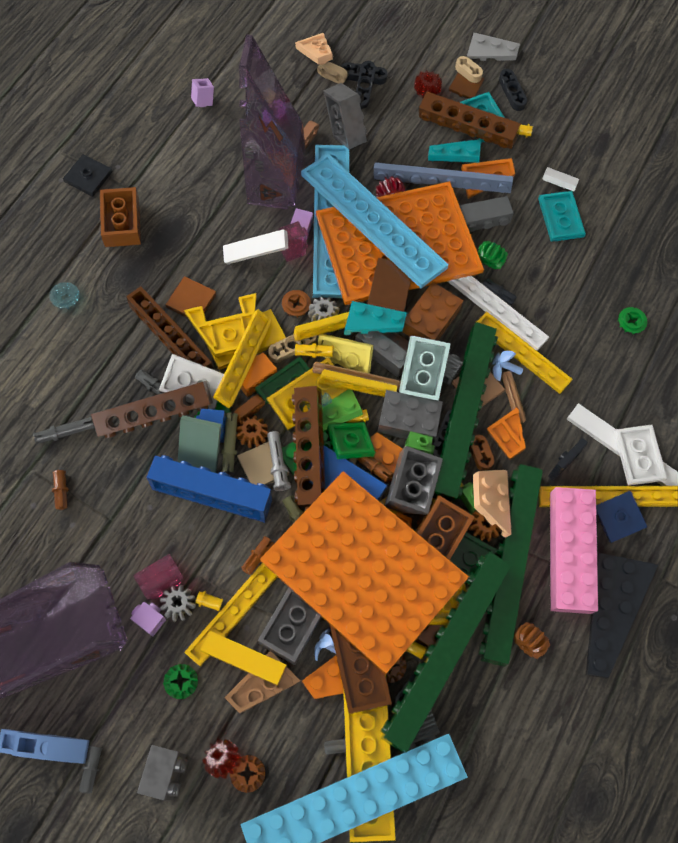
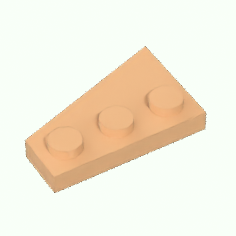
[295,33,333,65]

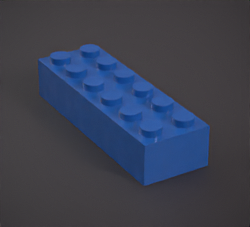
[146,455,272,523]

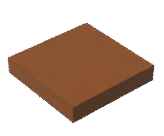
[166,276,216,318]

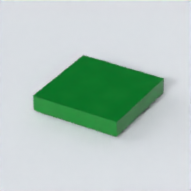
[327,422,375,459]

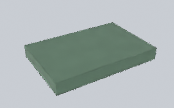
[178,416,222,473]

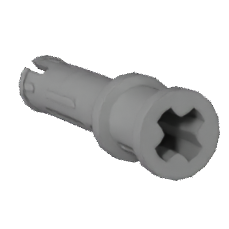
[267,431,291,491]

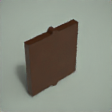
[449,72,485,99]

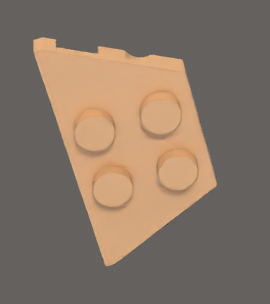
[473,470,511,538]

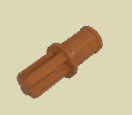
[358,457,394,484]
[52,470,69,510]
[242,536,274,575]

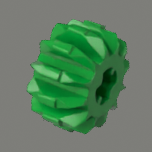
[477,241,508,269]

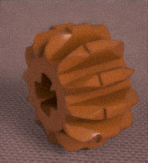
[236,415,269,448]
[469,511,502,542]
[514,622,550,659]

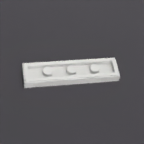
[223,229,288,264]

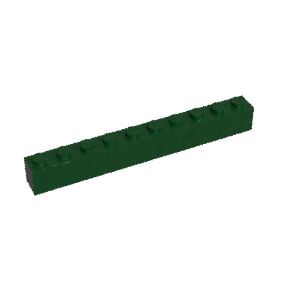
[433,322,498,503]
[478,464,543,667]
[380,552,511,753]

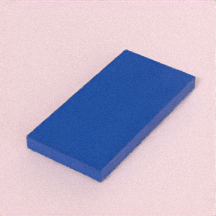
[306,446,388,501]

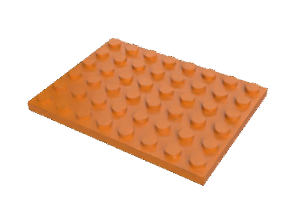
[316,181,484,305]
[260,471,469,674]

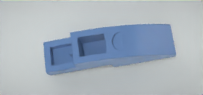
[0,729,89,764]

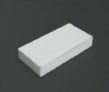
[542,167,579,191]

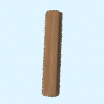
[501,371,526,423]

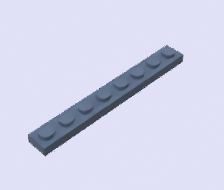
[374,163,513,193]

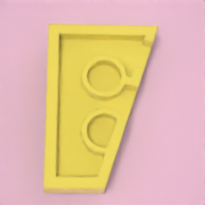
[318,334,374,374]

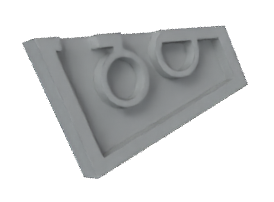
[467,33,520,61]

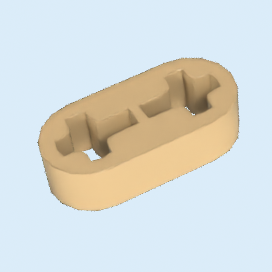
[455,56,483,83]
[317,61,348,84]

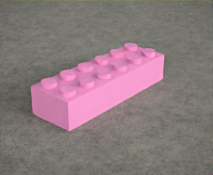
[550,487,598,614]

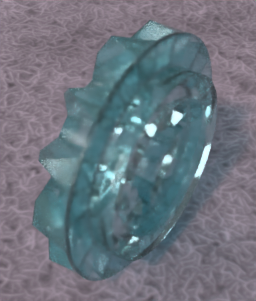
[49,282,80,310]

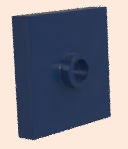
[596,491,647,543]

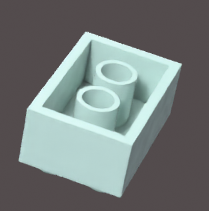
[399,336,450,400]

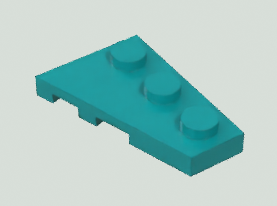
[428,139,481,163]
[344,301,407,335]

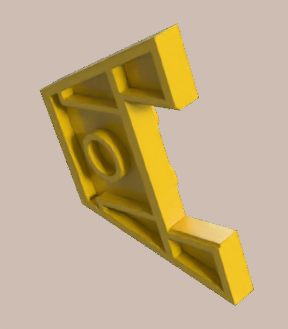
[184,293,257,357]

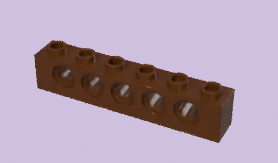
[419,92,521,149]
[126,286,213,369]
[91,381,213,439]
[292,386,325,507]

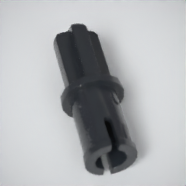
[483,278,517,305]

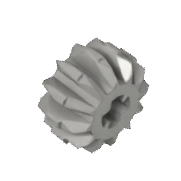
[308,296,339,322]
[160,585,196,621]

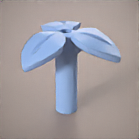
[492,351,523,381]
[314,627,336,661]

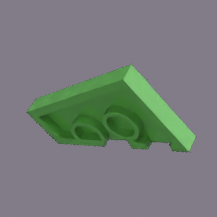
[305,389,363,431]

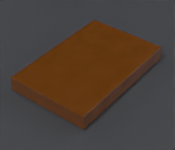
[367,258,411,312]

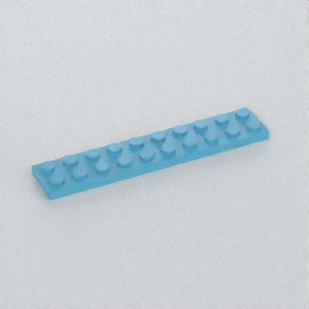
[313,145,349,298]
[301,153,449,288]
[240,734,468,843]

